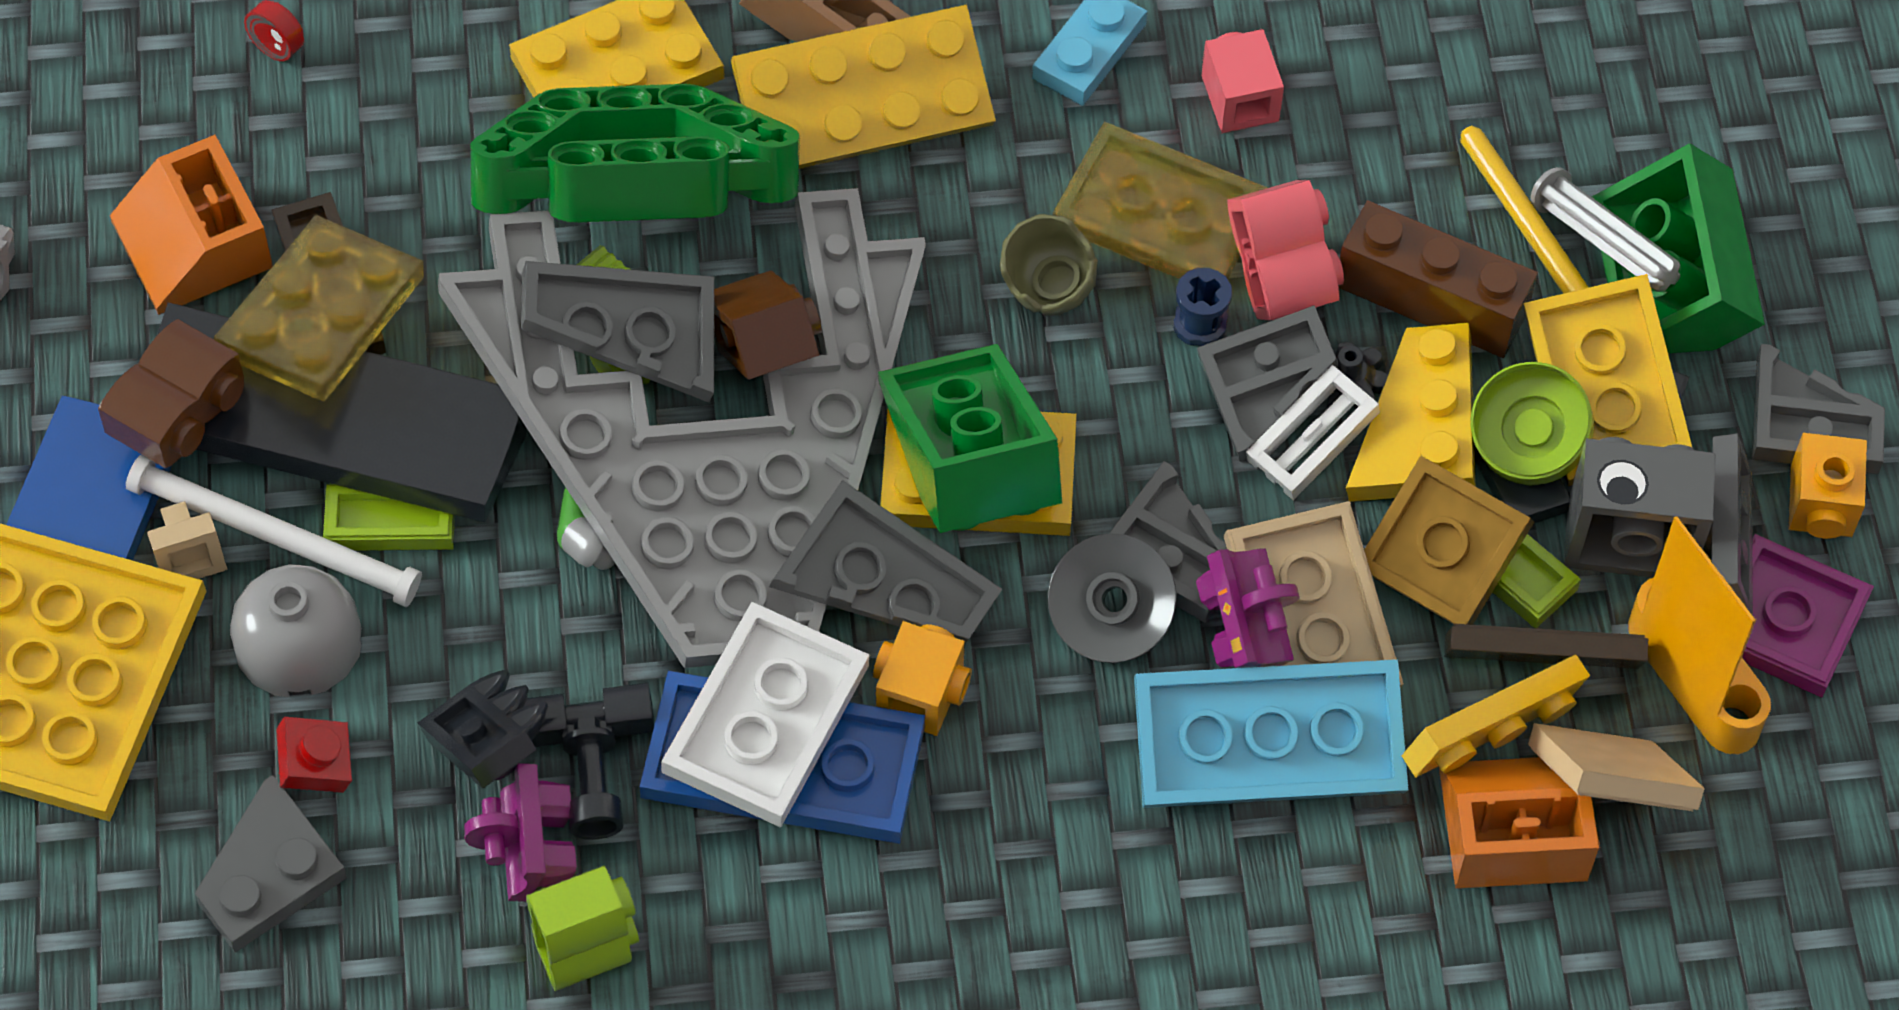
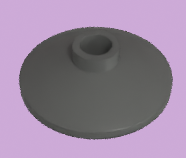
[1048,533,1177,663]

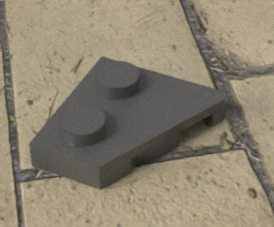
[1197,305,1338,461]

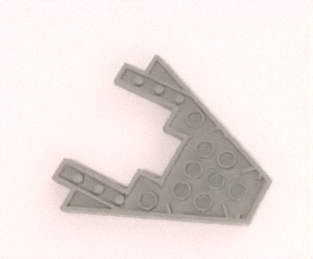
[438,188,926,668]

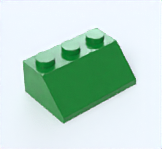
[1592,143,1765,354]

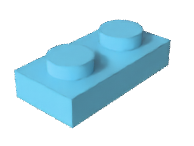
[1032,0,1147,106]

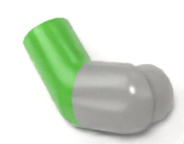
[557,488,615,570]

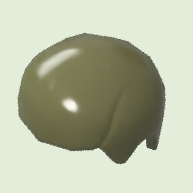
[1000,214,1098,316]

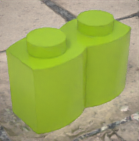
[526,866,639,991]

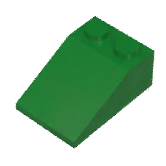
[878,344,1063,533]

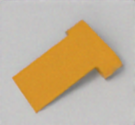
[1628,516,1771,754]

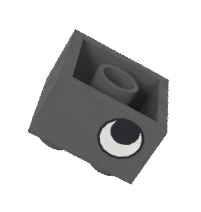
[1564,437,1716,578]

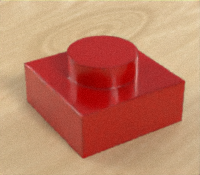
[276,717,352,793]

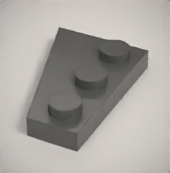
[521,261,714,402]

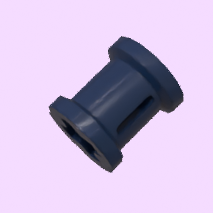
[1173,268,1232,346]

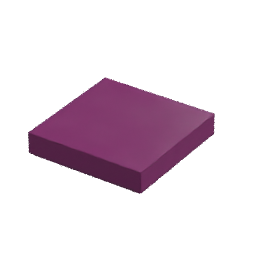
[1742,534,1874,698]

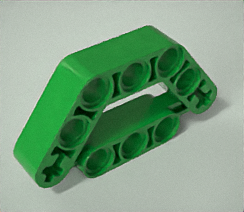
[470,84,800,223]

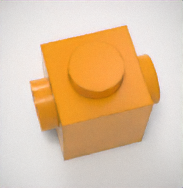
[1789,433,1867,539]
[873,621,972,736]

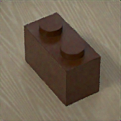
[714,270,822,380]

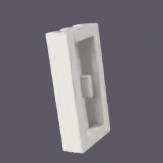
[1246,365,1380,500]

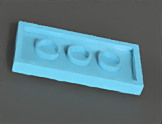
[1134,659,1408,808]

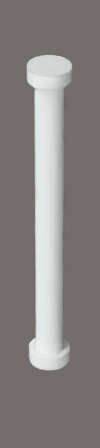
[126,455,422,607]

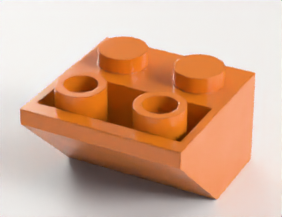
[110,135,273,315]
[1439,757,1599,889]

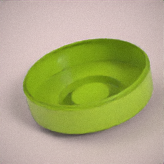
[1470,362,1594,485]

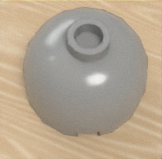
[230,564,362,697]

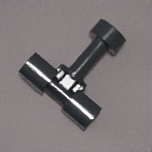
[525,683,655,840]

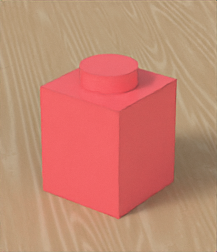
[1202,29,1284,133]

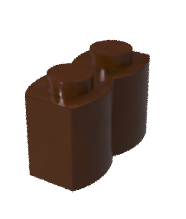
[98,319,244,468]

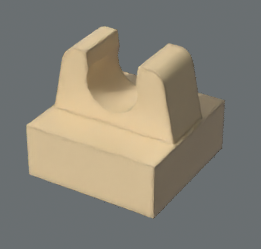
[147,501,227,579]

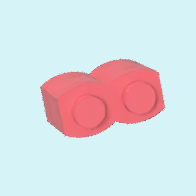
[1227,180,1344,320]

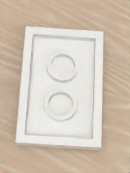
[661,602,870,827]

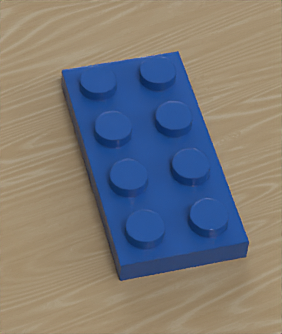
[639,671,925,844]

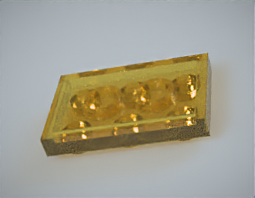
[1053,122,1267,279]
[214,215,424,401]

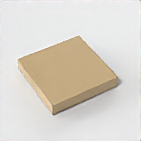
[1528,723,1705,811]

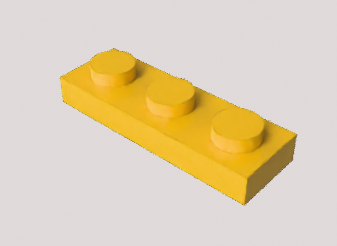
[1401,654,1590,778]

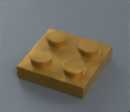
[1364,456,1534,625]

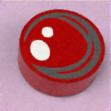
[244,0,304,62]

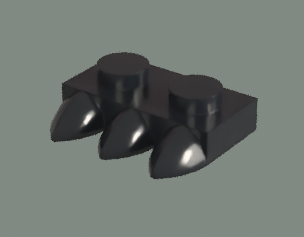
[417,670,548,789]

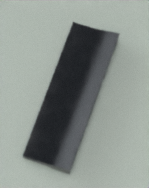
[157,302,527,522]

